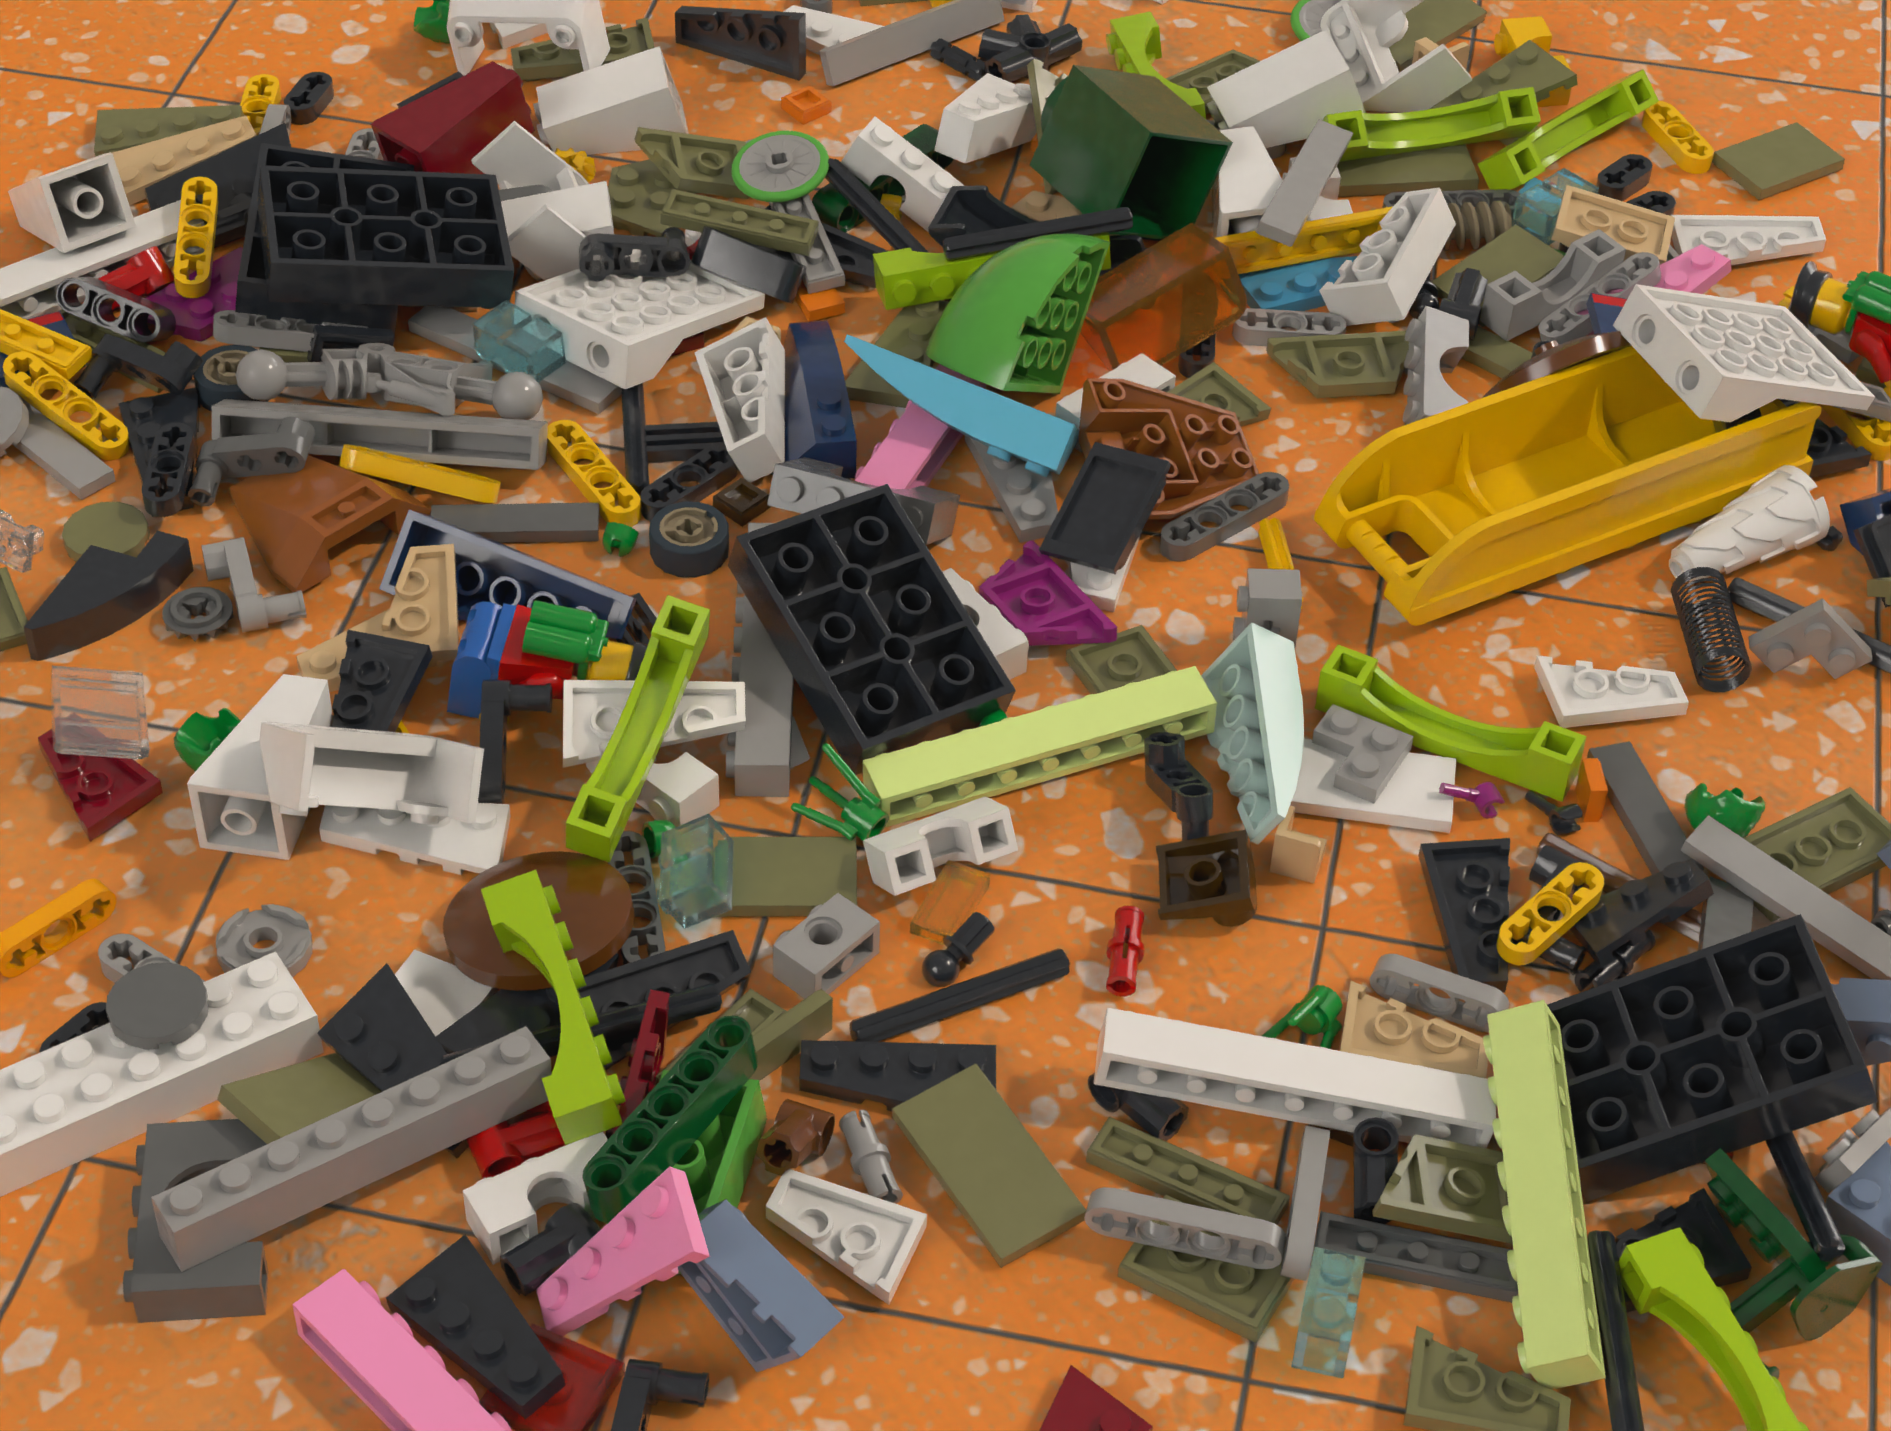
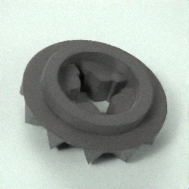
[162,587,234,642]

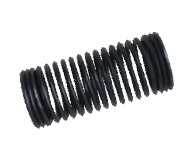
[1671,567,1752,692]

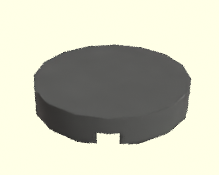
[106,962,208,1050]

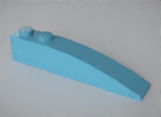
[844,334,1079,477]

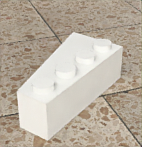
[934,73,1037,163]
[1319,187,1456,326]
[694,317,785,483]

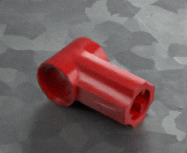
[98,246,174,311]
[467,1111,566,1179]

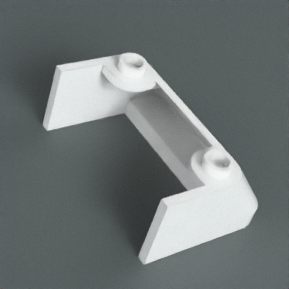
[447,0,610,76]
[1320,0,1472,113]
[471,121,600,281]
[259,722,484,824]

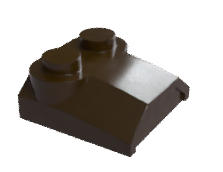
[1156,829,1257,927]

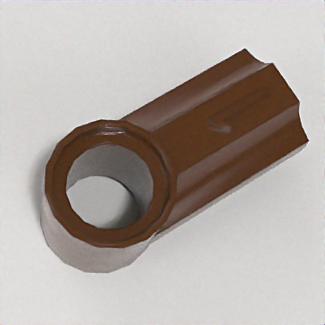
[756,1099,835,1176]

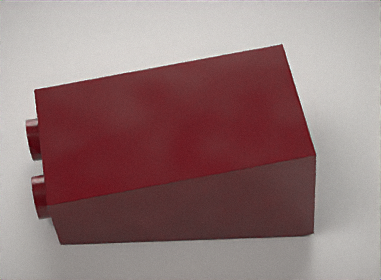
[371,61,535,174]

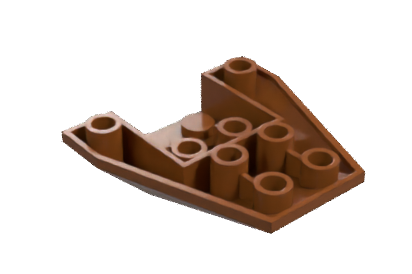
[1078,378,1259,519]
[228,455,431,592]

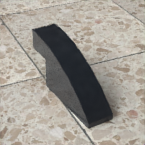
[24,531,194,661]

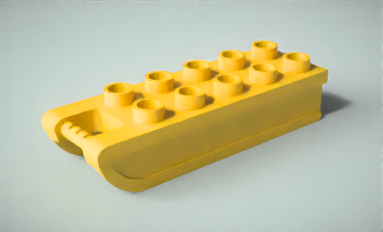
[1313,346,1822,626]

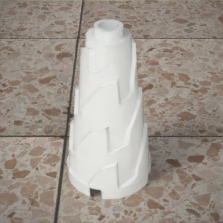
[1669,465,1830,583]

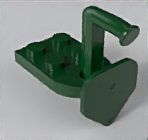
[1705,1148,1883,1379]

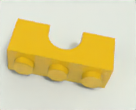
[1494,16,1572,107]

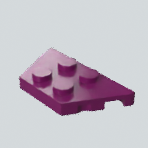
[145,247,243,342]
[979,540,1117,646]

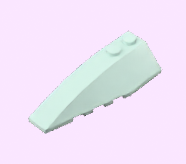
[1201,622,1304,845]

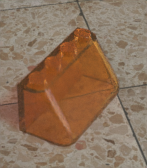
[1080,223,1247,371]

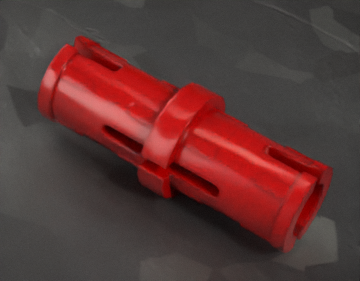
[1106,906,1145,997]

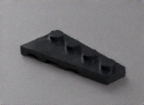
[145,123,291,211]
[1418,838,1510,993]

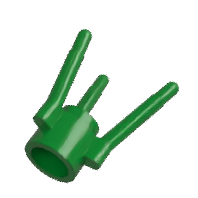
[791,743,889,841]
[1262,985,1343,1049]

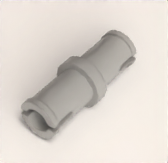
[839,1110,903,1204]

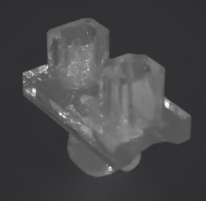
[0,509,44,573]

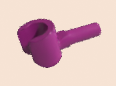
[1439,782,1505,819]

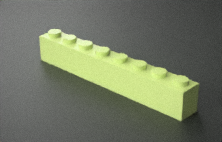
[863,666,1217,827]
[1483,1000,1606,1390]

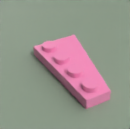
[1577,244,1731,336]
[536,1166,710,1336]

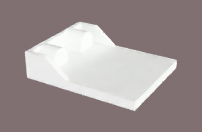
[513,249,765,389]
[1613,284,1875,422]

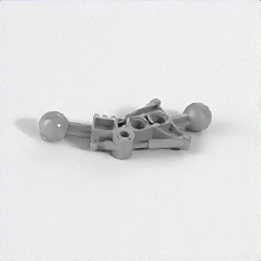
[236,343,543,420]

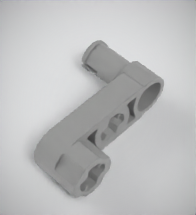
[201,537,307,633]

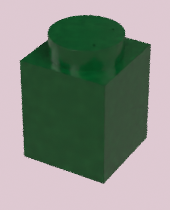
[1029,65,1233,242]

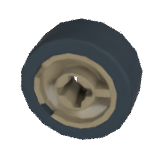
[194,345,269,412]
[649,501,729,577]

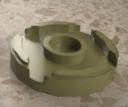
[62,502,150,562]

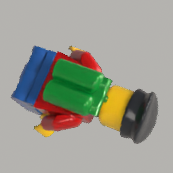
[1788,261,1891,399]
[447,600,648,724]

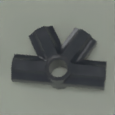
[978,14,1082,82]

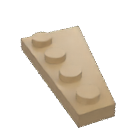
[112,115,257,206]

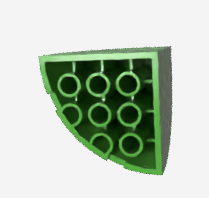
[925,234,1110,394]

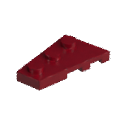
[605,989,670,1139]

